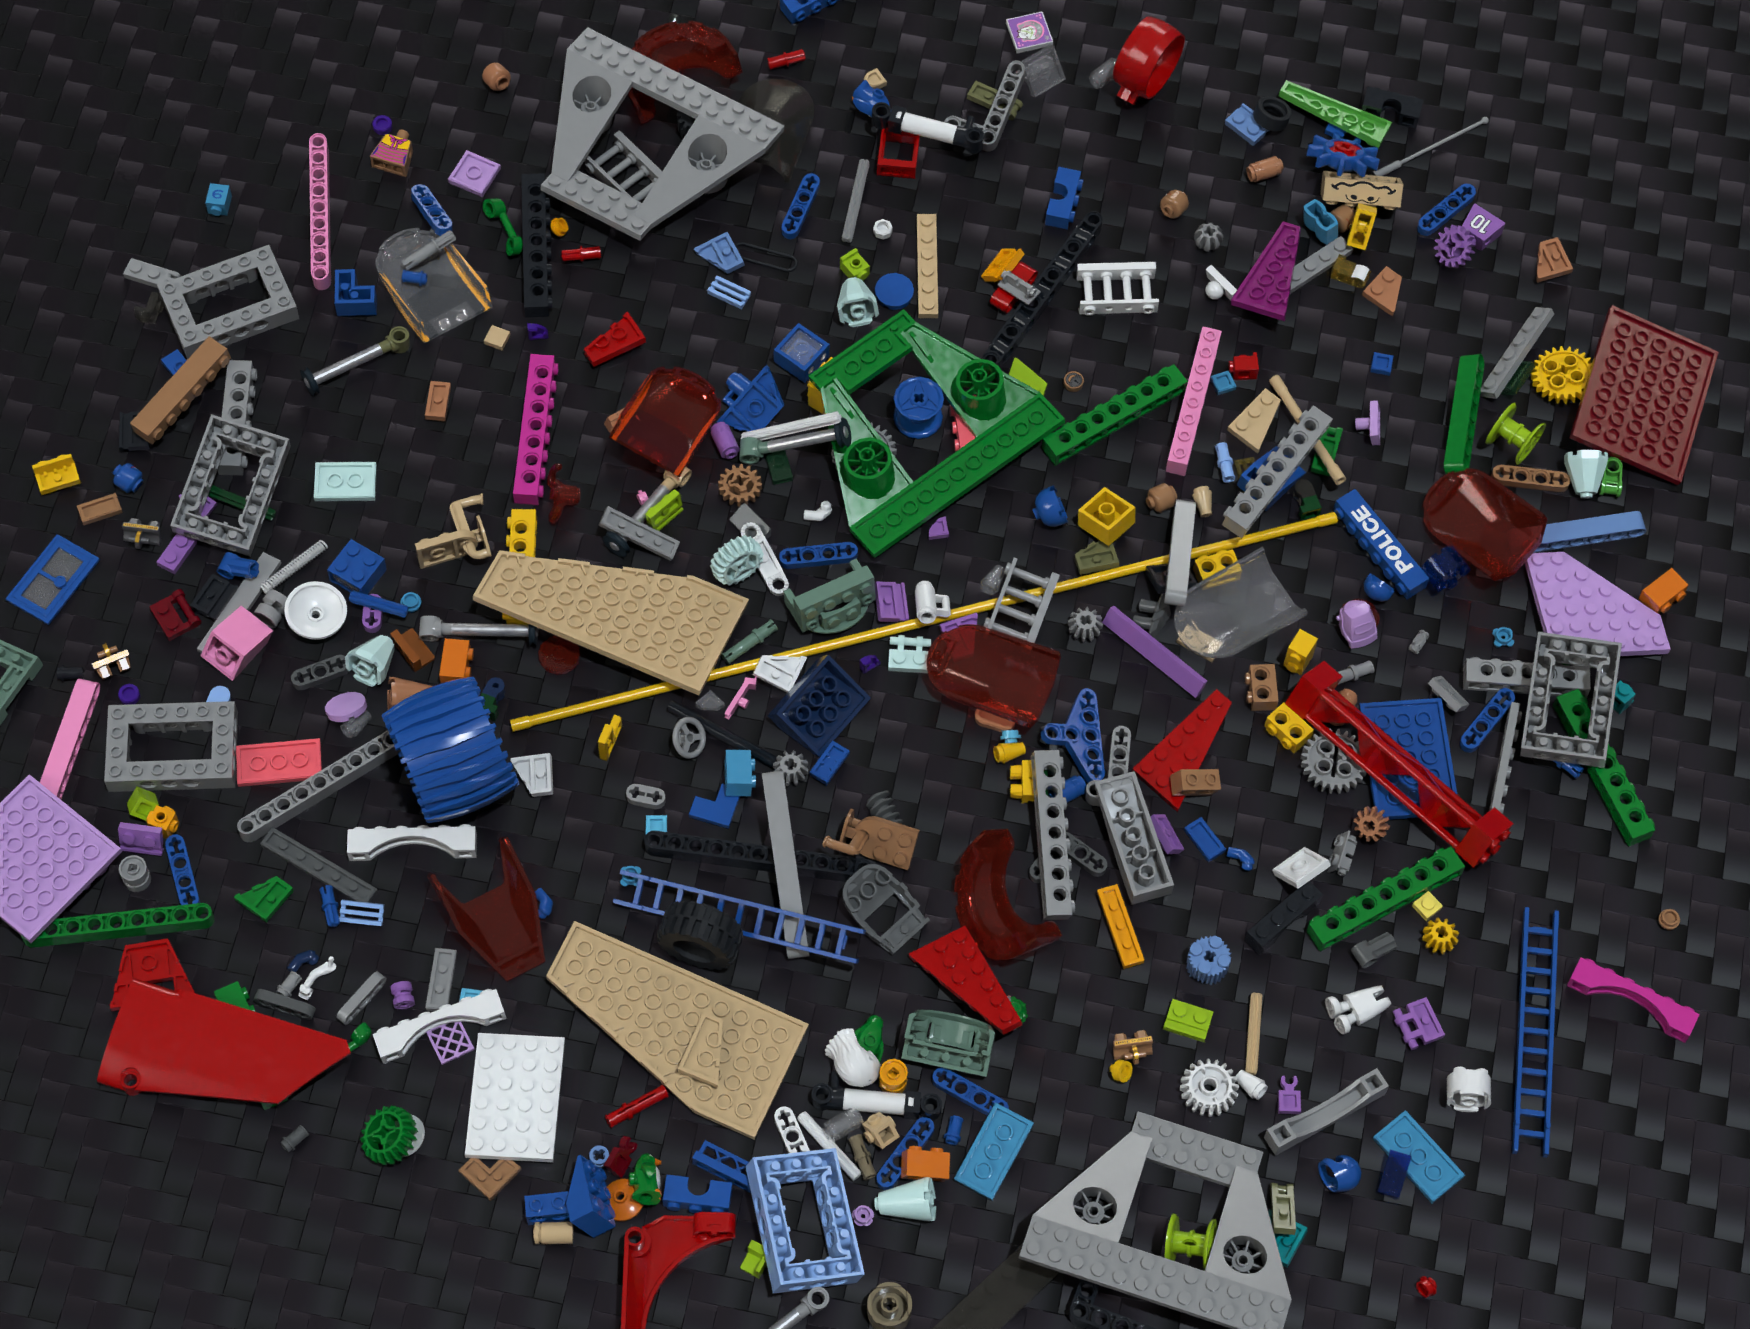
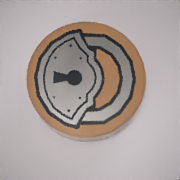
[1064,371,1084,392]

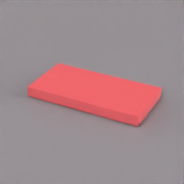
[236,738,322,787]

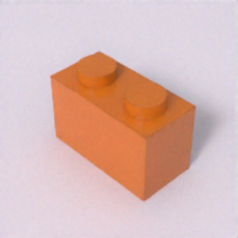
[1638,568,1688,614]
[439,638,474,683]
[901,1146,950,1182]

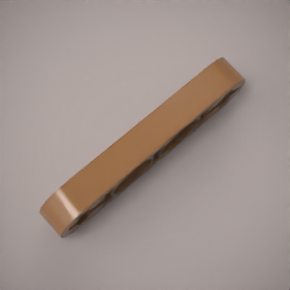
[1491,465,1571,492]

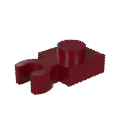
[603,1136,637,1178]

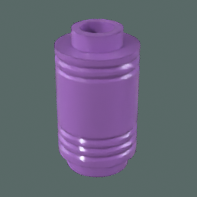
[710,422,740,459]

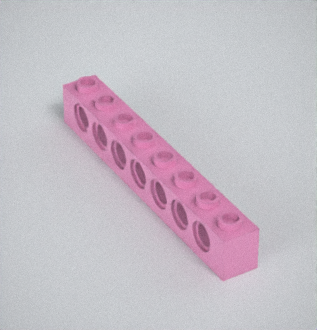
[1166,327,1222,476]

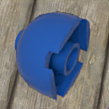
[1033,485,1069,527]

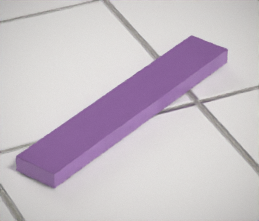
[1102,606,1207,698]

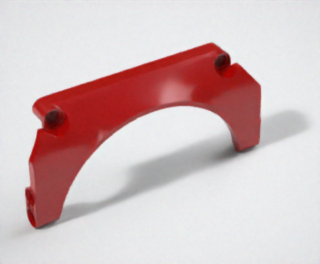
[621,1212,736,1329]

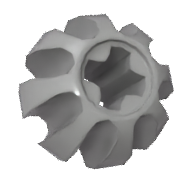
[1194,222,1223,252]

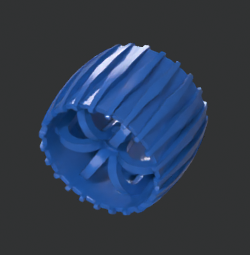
[382,677,519,823]

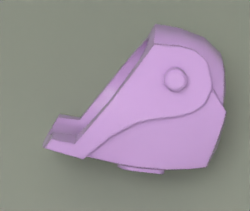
[1336,600,1377,649]

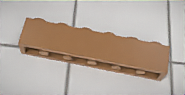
[130,336,231,444]

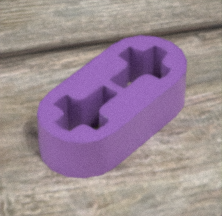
[362,594,383,633]

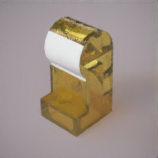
[1330,254,1371,288]

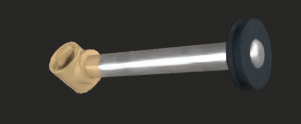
[602,466,692,557]

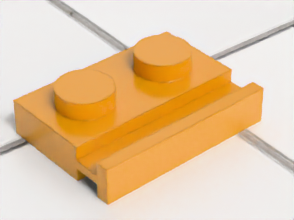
[981,248,1025,282]

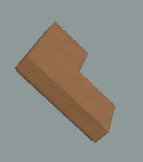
[459,1158,521,1201]

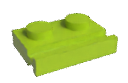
[645,489,684,531]
[1163,999,1213,1042]

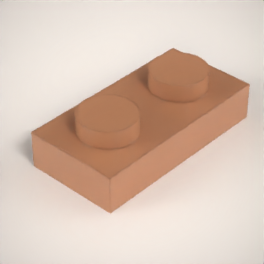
[425,381,451,421]

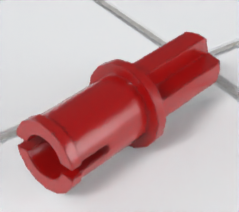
[767,49,806,70]
[561,246,601,262]

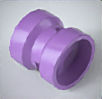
[390,981,415,1009]

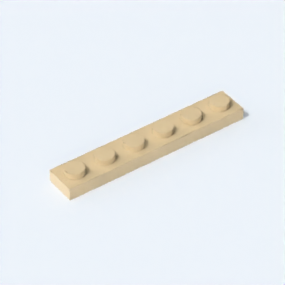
[917,214,938,318]

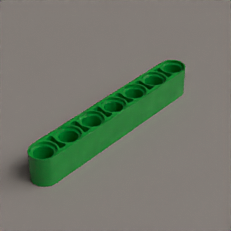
[1444,354,1484,475]

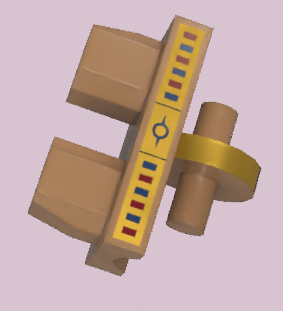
[92,643,131,680]
[1113,1030,1153,1065]

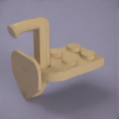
[415,493,492,569]

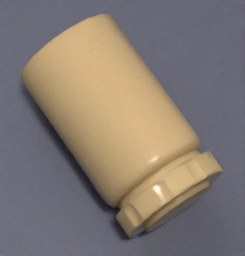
[533,1222,573,1244]

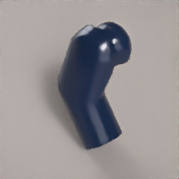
[287,950,319,972]

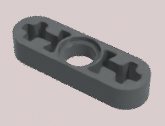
[291,655,349,690]
[253,989,316,1020]

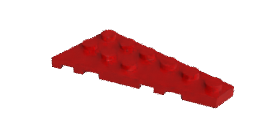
[1132,689,1232,813]
[908,926,1022,1035]

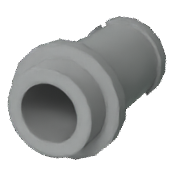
[276,971,302,997]

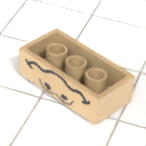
[1320,171,1403,210]

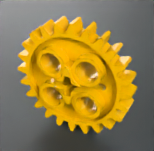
[1531,346,1592,404]

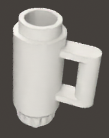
[915,581,951,624]

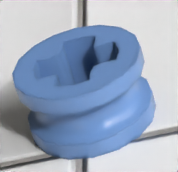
[589,1145,609,1168]

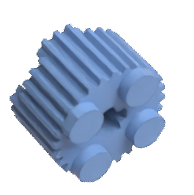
[1186,936,1231,985]

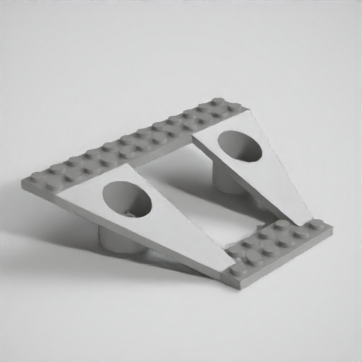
[540,27,785,241]
[1019,1111,1292,1329]

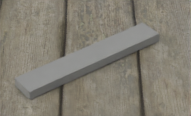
[197,552,281,653]

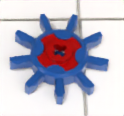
[1306,132,1380,177]

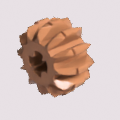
[1353,806,1390,842]

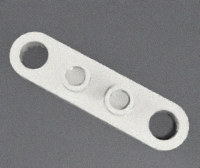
[741,522,789,596]

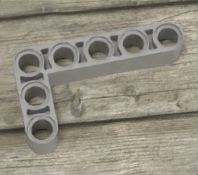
[944,60,1026,151]

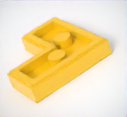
[598,715,622,761]

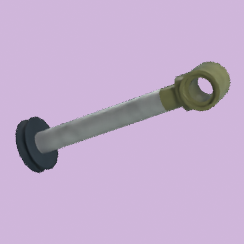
[300,326,410,396]

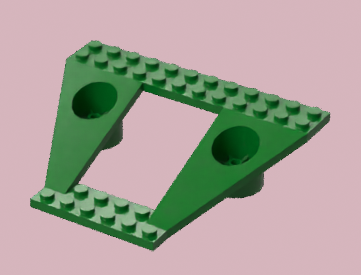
[808,309,1065,558]

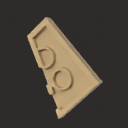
[1227,388,1281,454]

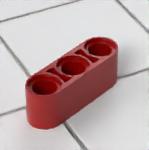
[990,261,1038,313]

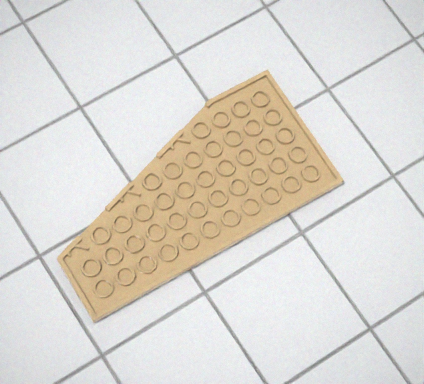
[473,550,749,695]

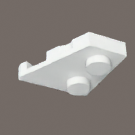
[752,655,807,693]
[511,753,553,797]

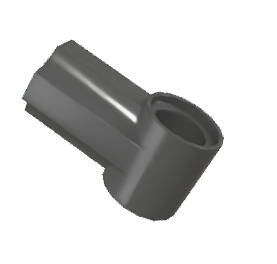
[1351,932,1397,969]

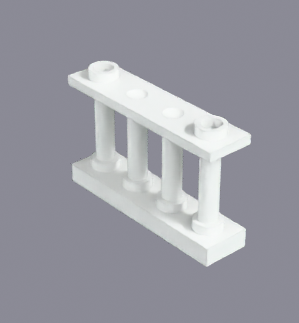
[1076,262,1159,315]

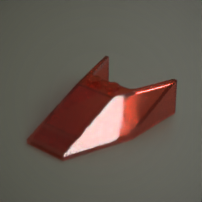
[427,837,545,981]

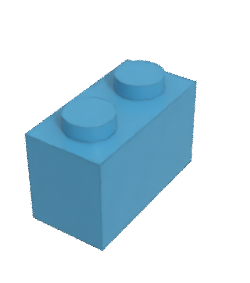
[724,750,756,796]

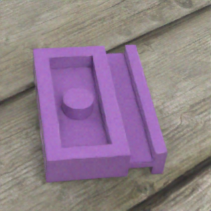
[875,581,909,622]
[118,822,164,856]

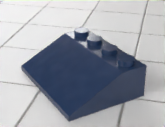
[768,655,871,757]

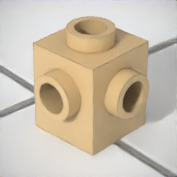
[862,1112,900,1149]

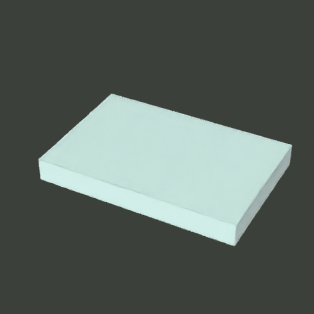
[314,462,377,501]

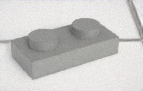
[1428,676,1470,712]

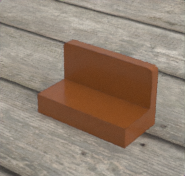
[390,628,435,672]

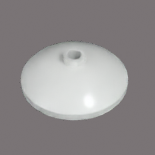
[284,581,347,640]

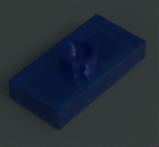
[1378,1149,1412,1199]

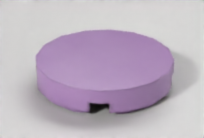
[325,692,367,722]

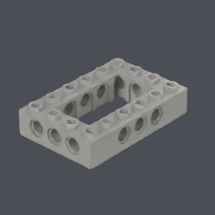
[157,245,299,360]
[170,414,291,557]
[1520,632,1622,768]
[104,701,238,792]

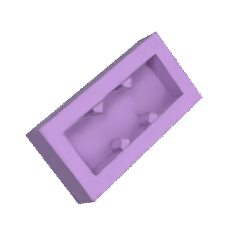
[1355,401,1380,445]

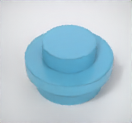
[1000,730,1021,743]

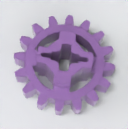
[1434,225,1476,268]

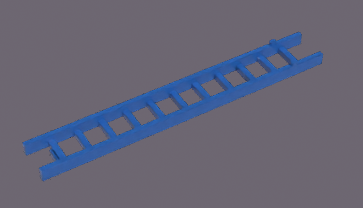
[613,870,866,964]
[1512,907,1559,1158]

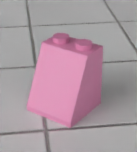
[201,606,273,681]

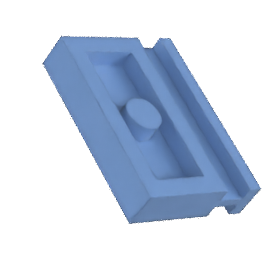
[1225,103,1270,146]

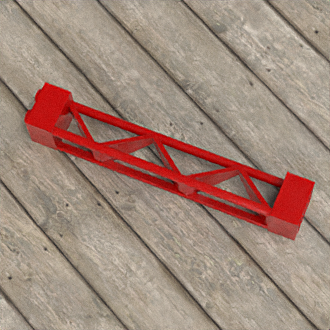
[1285,661,1514,868]

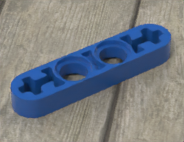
[781,173,820,239]
[411,184,453,236]
[1417,184,1476,236]
[779,542,858,569]
[1460,688,1515,753]
[165,834,200,905]
[932,1067,1009,1116]
[876,1117,934,1190]

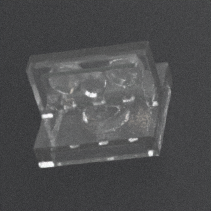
[1015,45,1066,97]

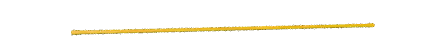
[510,512,1338,732]

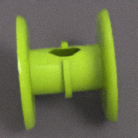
[1485,402,1546,465]
[1165,1213,1217,1271]

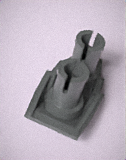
[1133,593,1171,638]

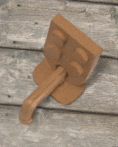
[822,809,920,870]

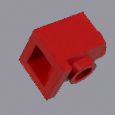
[1228,352,1259,380]

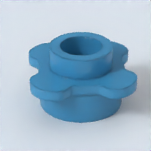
[1492,627,1514,647]
[620,866,641,887]

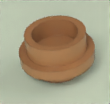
[1658,909,1680,930]

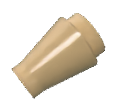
[1192,486,1212,517]

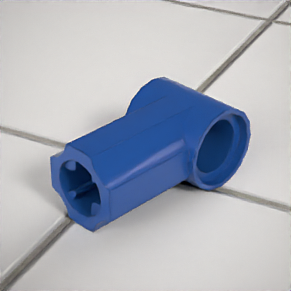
[217,552,259,579]

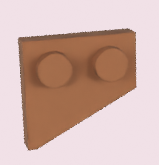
[1536,237,1573,283]
[1362,266,1402,316]

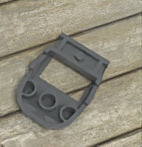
[842,864,930,955]

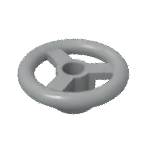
[672,717,706,759]

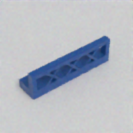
[692,1140,781,1193]

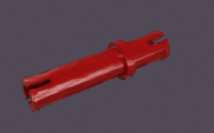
[605,1085,669,1128]

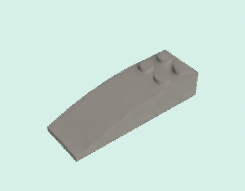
[1094,771,1174,905]

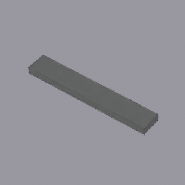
[260,827,378,908]

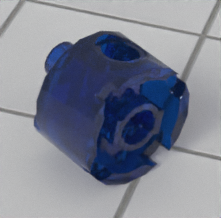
[1421,546,1471,592]

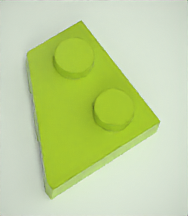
[1009,358,1047,396]

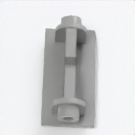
[997,270,1041,305]
[1328,831,1357,876]

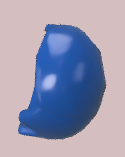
[1364,573,1394,602]

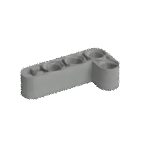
[1085,726,1131,806]

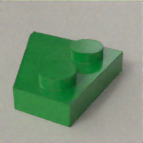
[234,876,294,923]

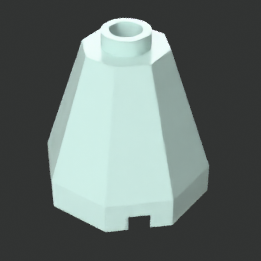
[837,277,879,327]
[1564,450,1608,499]
[345,635,394,687]

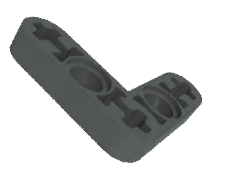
[1029,832,1107,883]

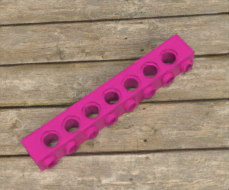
[513,354,558,505]

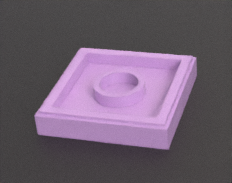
[448,150,501,197]

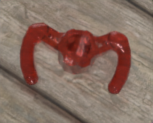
[547,463,580,524]

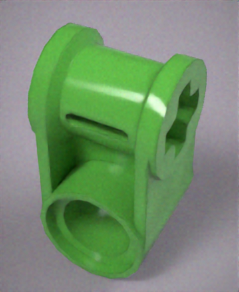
[1599,457,1623,497]

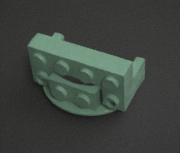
[783,558,876,634]
[901,1010,996,1077]

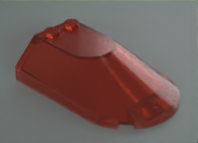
[1423,468,1548,581]
[926,624,1061,728]

